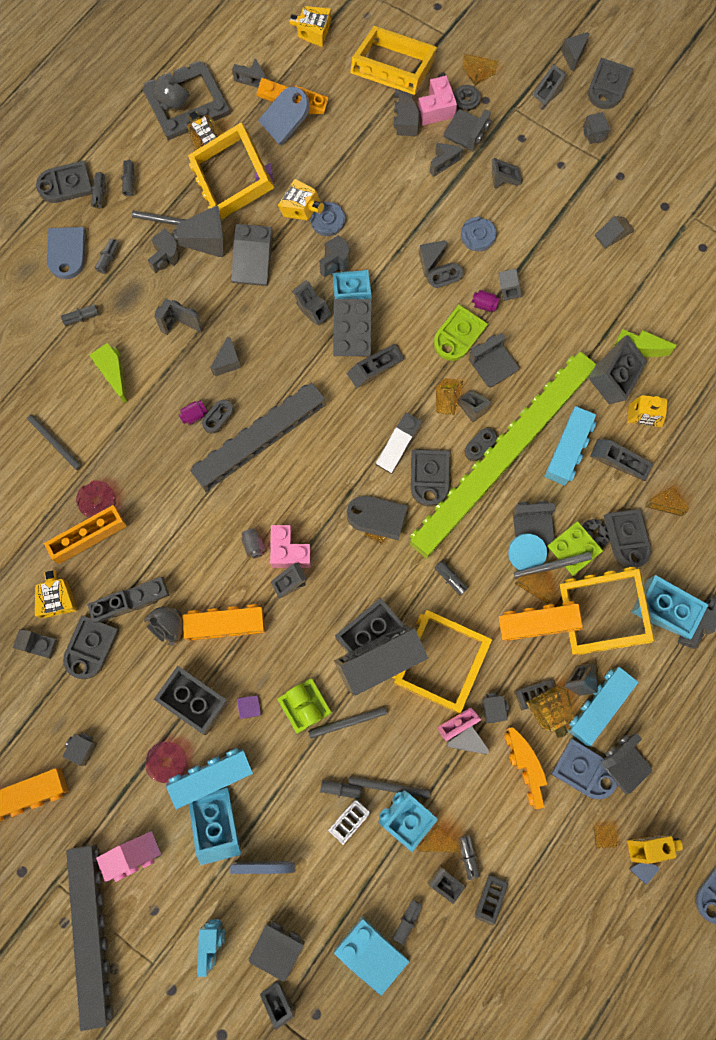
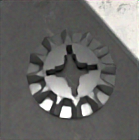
[453,85,480,111]
[582,519,610,548]

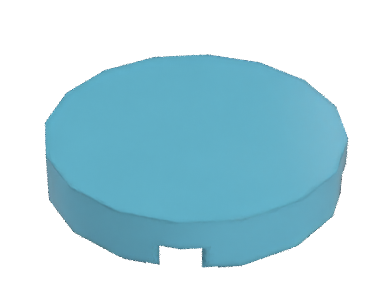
[508,533,547,570]

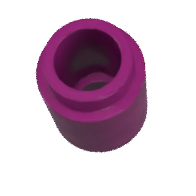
[472,290,500,312]
[179,400,208,426]

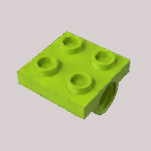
[547,521,603,576]
[277,678,332,734]

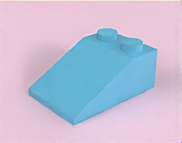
[631,575,708,639]
[189,788,242,865]
[334,916,410,996]

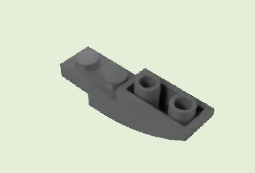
[87,577,170,623]

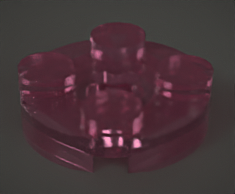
[76,481,116,518]
[145,742,187,783]

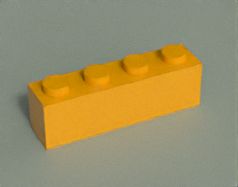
[44,505,127,564]
[499,601,584,641]
[182,604,265,641]
[0,768,69,822]

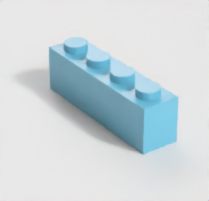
[544,406,597,486]
[567,667,638,746]
[166,748,253,809]

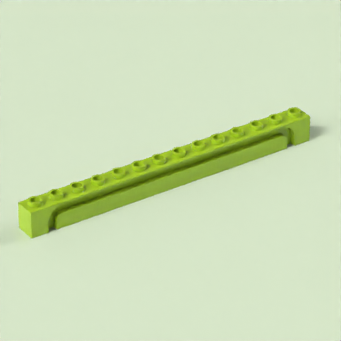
[409,352,596,559]

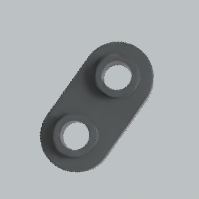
[427,262,463,288]
[202,400,233,434]
[464,428,496,461]

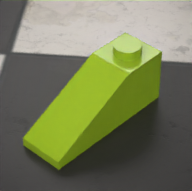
[89,343,127,403]

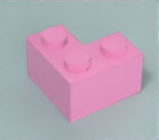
[418,76,457,126]
[270,525,311,568]
[96,831,161,882]

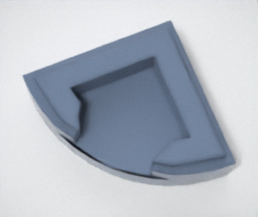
[629,863,660,885]

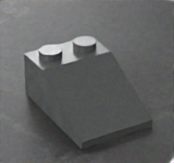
[231,224,274,286]
[589,335,647,404]

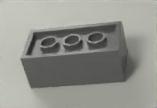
[334,625,428,696]

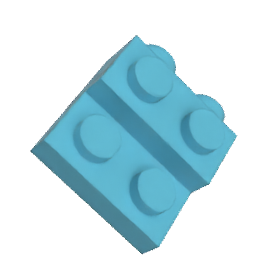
[332,270,372,305]
[378,790,438,852]
[197,919,225,977]

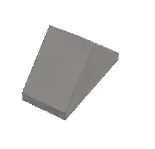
[446,726,489,754]

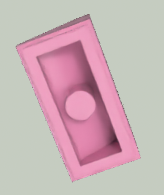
[437,707,481,741]

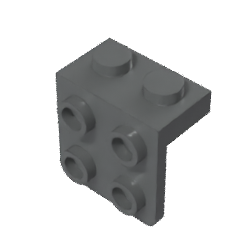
[444,109,492,151]
[154,299,203,335]
[469,333,518,388]
[512,501,555,546]
[600,733,652,794]
[249,921,305,981]

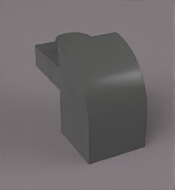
[148,228,180,273]
[319,235,350,277]
[292,280,332,325]

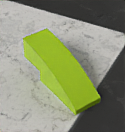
[613,329,676,357]

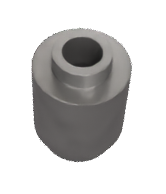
[241,528,265,559]

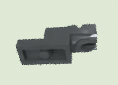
[678,595,716,649]

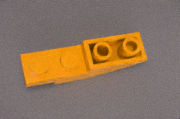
[256,78,328,114]
[504,727,547,809]

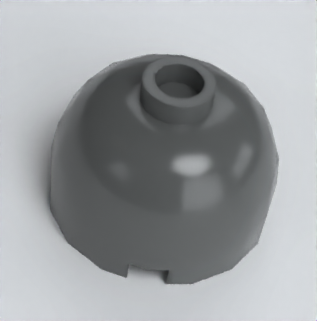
[154,76,190,111]
[144,607,183,646]

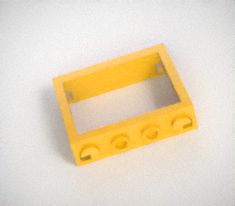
[350,26,437,95]
[188,122,275,220]
[560,567,656,655]
[392,610,492,714]

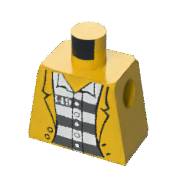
[290,6,331,47]
[278,179,324,220]
[627,395,667,427]
[35,571,78,619]
[627,835,683,864]

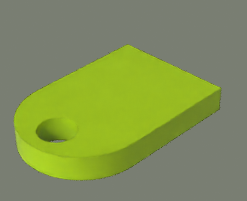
[434,304,488,361]

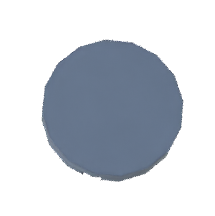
[310,202,345,236]
[461,217,496,252]

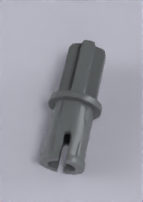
[121,160,135,196]
[91,172,106,209]
[94,238,119,274]
[61,304,99,326]
[435,561,469,596]
[320,779,361,799]
[459,835,481,880]
[393,900,422,945]

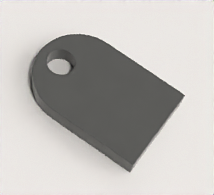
[588,58,633,109]
[36,161,93,203]
[410,450,449,507]
[347,496,407,541]
[604,509,651,568]
[63,615,119,679]

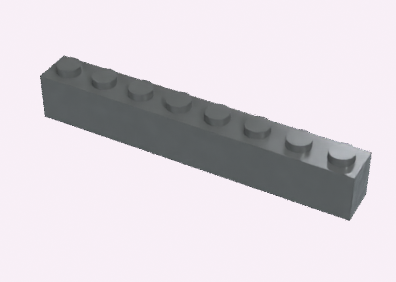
[190,382,326,492]
[66,844,114,1031]

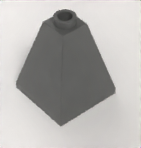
[173,206,223,257]

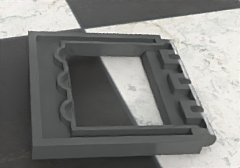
[142,60,231,141]

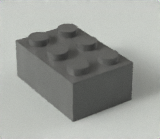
[333,299,371,357]
[335,598,404,653]
[153,666,230,735]

